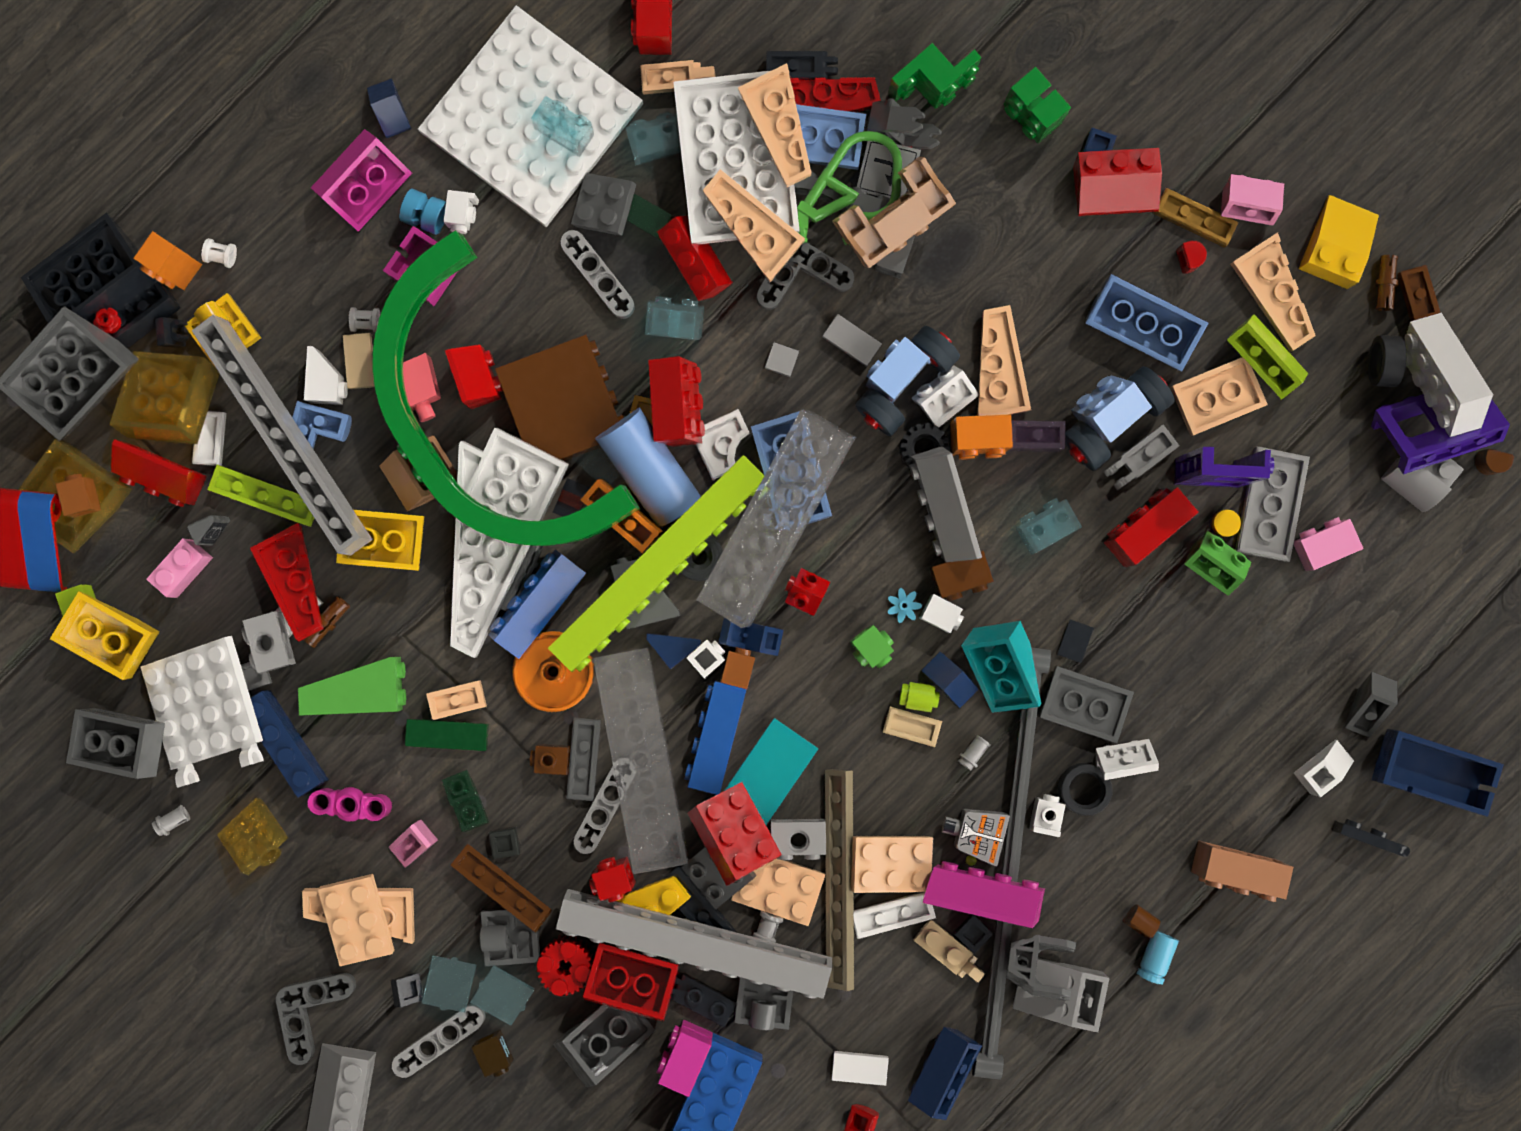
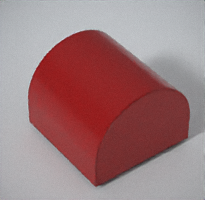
[1176,241,1207,274]
[844,1104,879,1131]

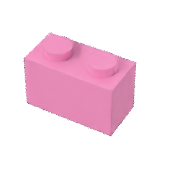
[1221,174,1284,226]
[1293,517,1363,571]
[146,538,213,598]

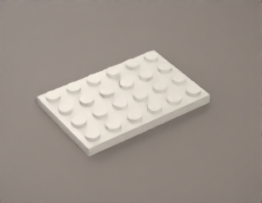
[673,71,799,244]

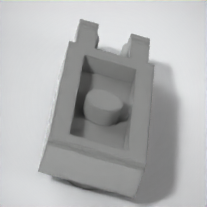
[1104,425,1180,490]

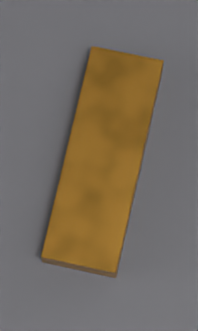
[1153,188,1239,248]

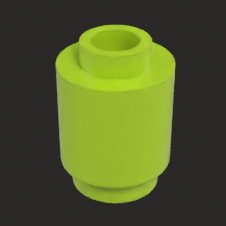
[899,682,940,712]

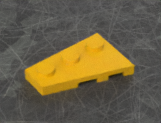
[617,876,691,915]

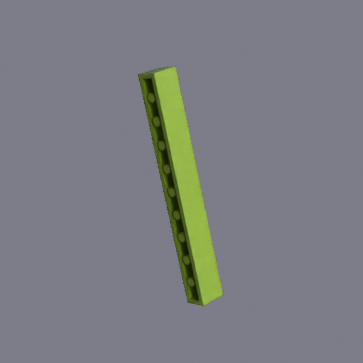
[548,455,767,672]

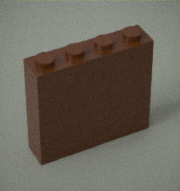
[495,335,624,461]

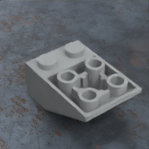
[1012,958,1109,1032]

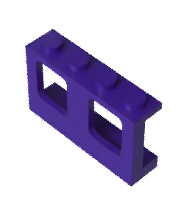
[1371,394,1510,475]
[1174,447,1274,488]

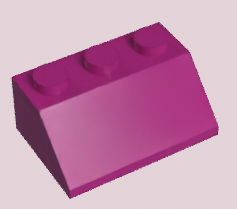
[311,129,412,232]

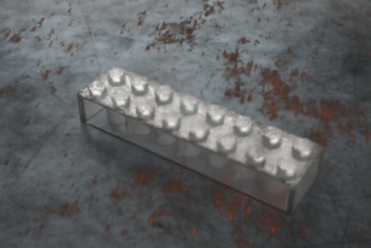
[697,409,856,628]
[593,647,689,874]

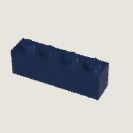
[250,690,329,798]

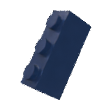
[908,1027,982,1120]

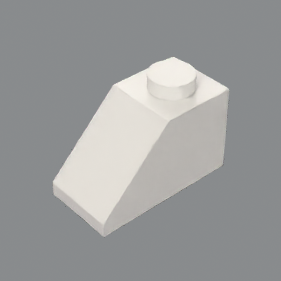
[304,346,348,405]

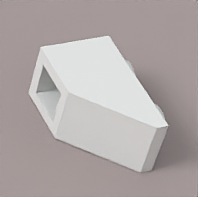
[1294,740,1354,797]

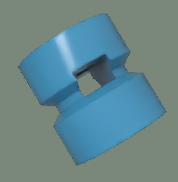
[399,189,446,235]

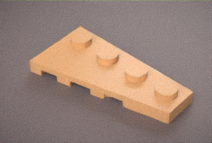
[738,63,811,187]
[703,169,805,282]
[1231,232,1316,352]
[978,305,1031,416]
[302,888,415,944]

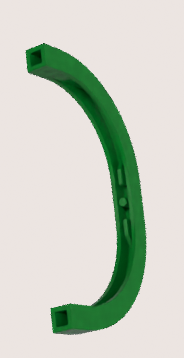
[373,230,640,546]

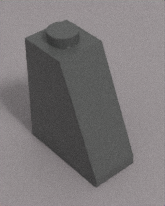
[611,556,681,629]

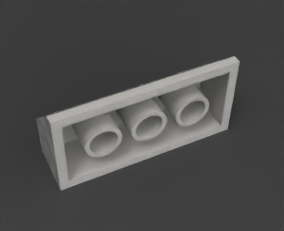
[909,446,982,562]
[307,1043,376,1131]

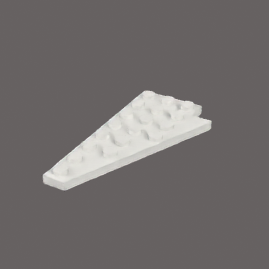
[450,428,569,658]

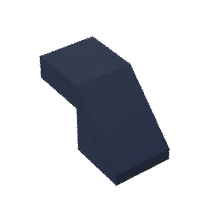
[718,617,784,656]

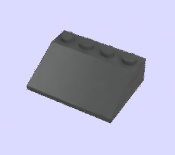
[0,307,139,441]

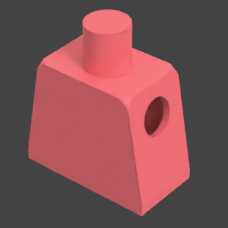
[403,353,441,422]

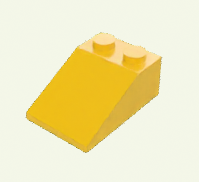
[1299,195,1379,289]
[336,510,424,571]
[50,591,160,680]

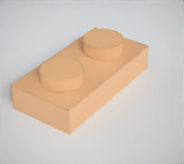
[426,680,487,720]

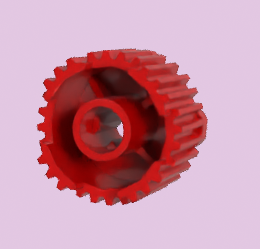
[537,936,594,996]

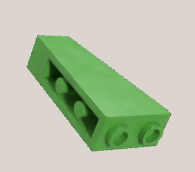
[298,657,406,715]

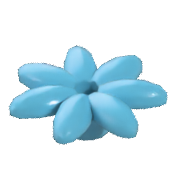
[888,588,922,623]

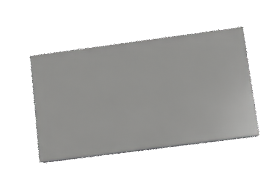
[1235,446,1310,562]

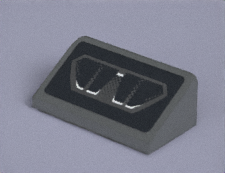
[187,515,230,546]

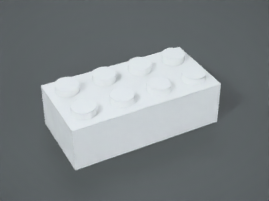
[1405,313,1493,437]

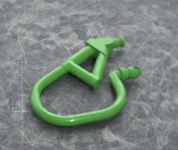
[797,131,902,246]

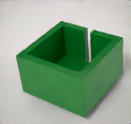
[1003,67,1071,144]

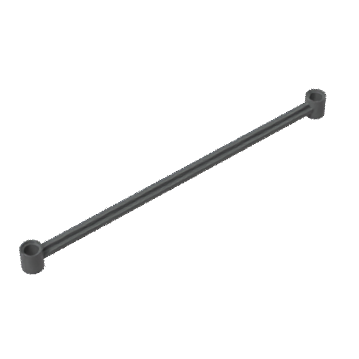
[972,647,1051,1080]

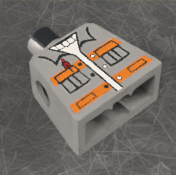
[942,809,1010,866]

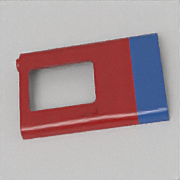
[0,488,67,592]

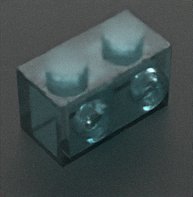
[531,96,594,157]
[625,112,681,165]
[645,296,704,340]
[1015,498,1082,555]

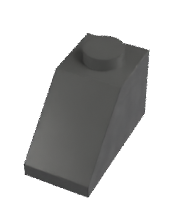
[1345,672,1398,738]

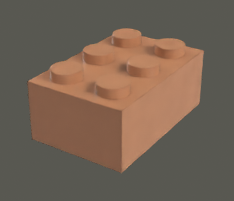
[1191,840,1294,902]

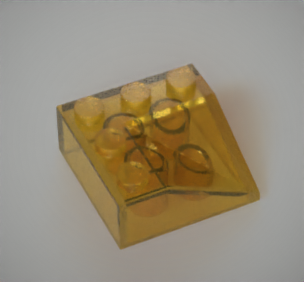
[109,351,220,444]
[18,439,132,553]

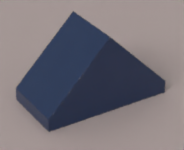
[367,78,412,138]
[646,634,702,669]
[921,652,978,708]

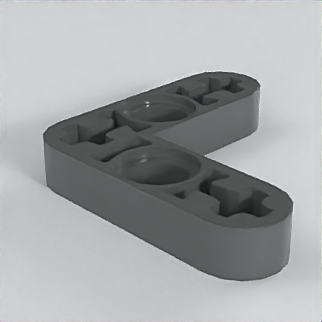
[757,243,854,310]
[276,972,356,1065]

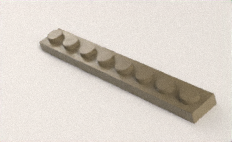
[825,769,854,991]

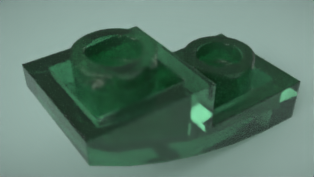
[626,194,673,240]
[442,770,489,833]

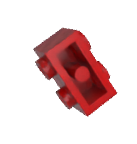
[589,857,636,903]

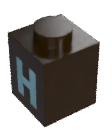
[472,1030,514,1077]

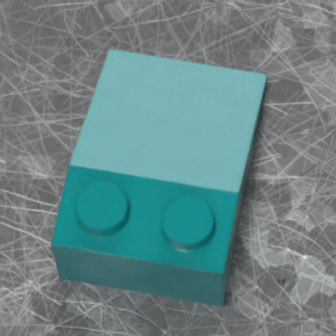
[961,621,1041,713]

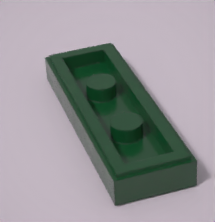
[405,719,489,751]

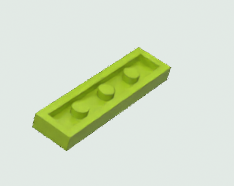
[207,465,314,527]

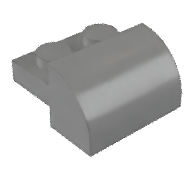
[1381,457,1464,512]

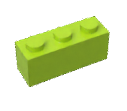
[1227,314,1308,400]

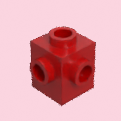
[785,568,830,616]

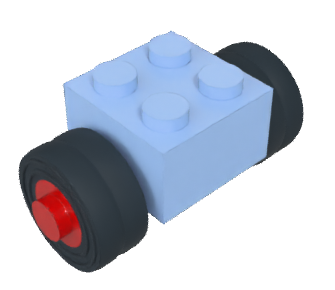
[855,325,960,436]
[1062,366,1174,471]

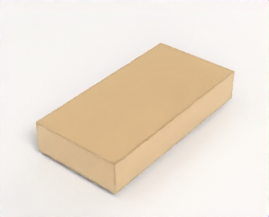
[343,333,375,390]
[883,706,942,747]

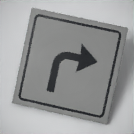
[857,141,921,198]

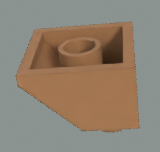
[380,436,458,511]

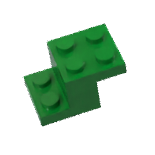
[888,43,982,109]

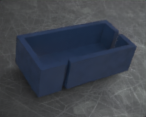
[1371,729,1504,817]

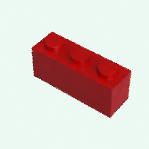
[657,215,733,301]

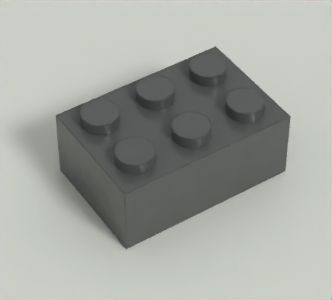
[66,708,165,779]

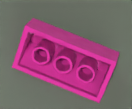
[923,862,1045,928]

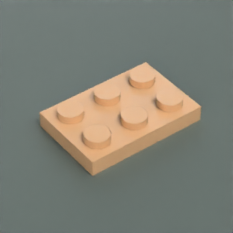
[1170,357,1268,436]
[851,836,933,893]
[731,858,825,926]
[318,874,394,966]

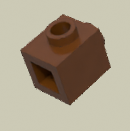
[530,744,571,775]

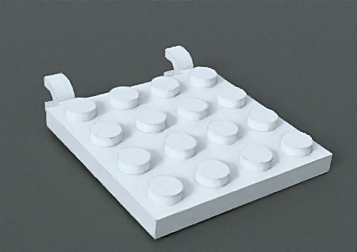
[141,636,264,788]

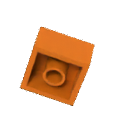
[950,414,1013,460]

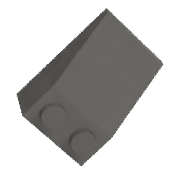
[553,1004,656,1087]

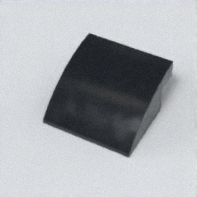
[21,212,181,349]

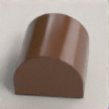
[1475,449,1514,475]
[1122,904,1161,938]

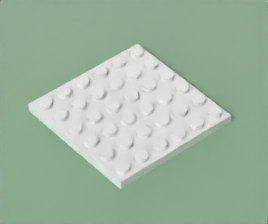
[418,5,643,227]

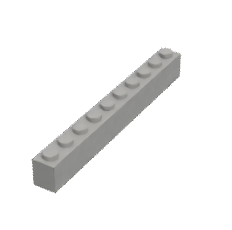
[192,315,373,555]
[556,889,832,999]

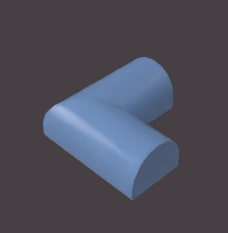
[292,401,352,449]

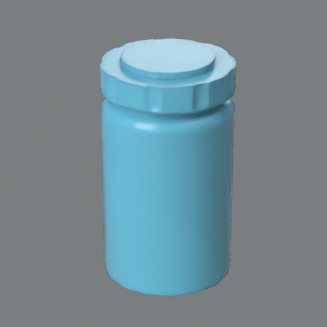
[1137,931,1179,984]

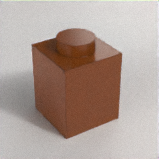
[56,474,101,518]
[721,647,755,689]

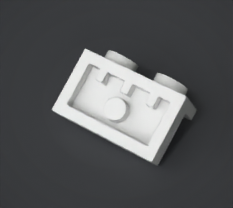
[912,365,979,428]
[1096,739,1159,780]

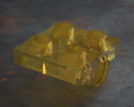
[217,797,288,876]

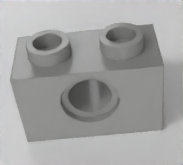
[242,612,296,673]
[771,819,826,860]

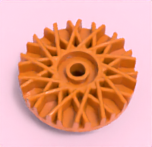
[512,631,594,712]

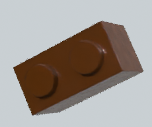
[929,551,994,602]

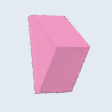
[388,820,438,868]

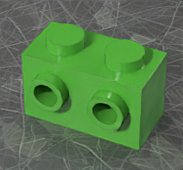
[1184,530,1251,596]
[849,625,894,669]

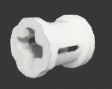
[201,238,237,268]

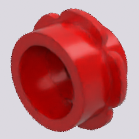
[93,308,121,334]

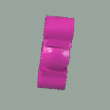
[308,787,392,822]

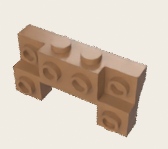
[832,157,956,268]

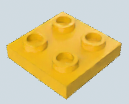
[185,293,261,368]

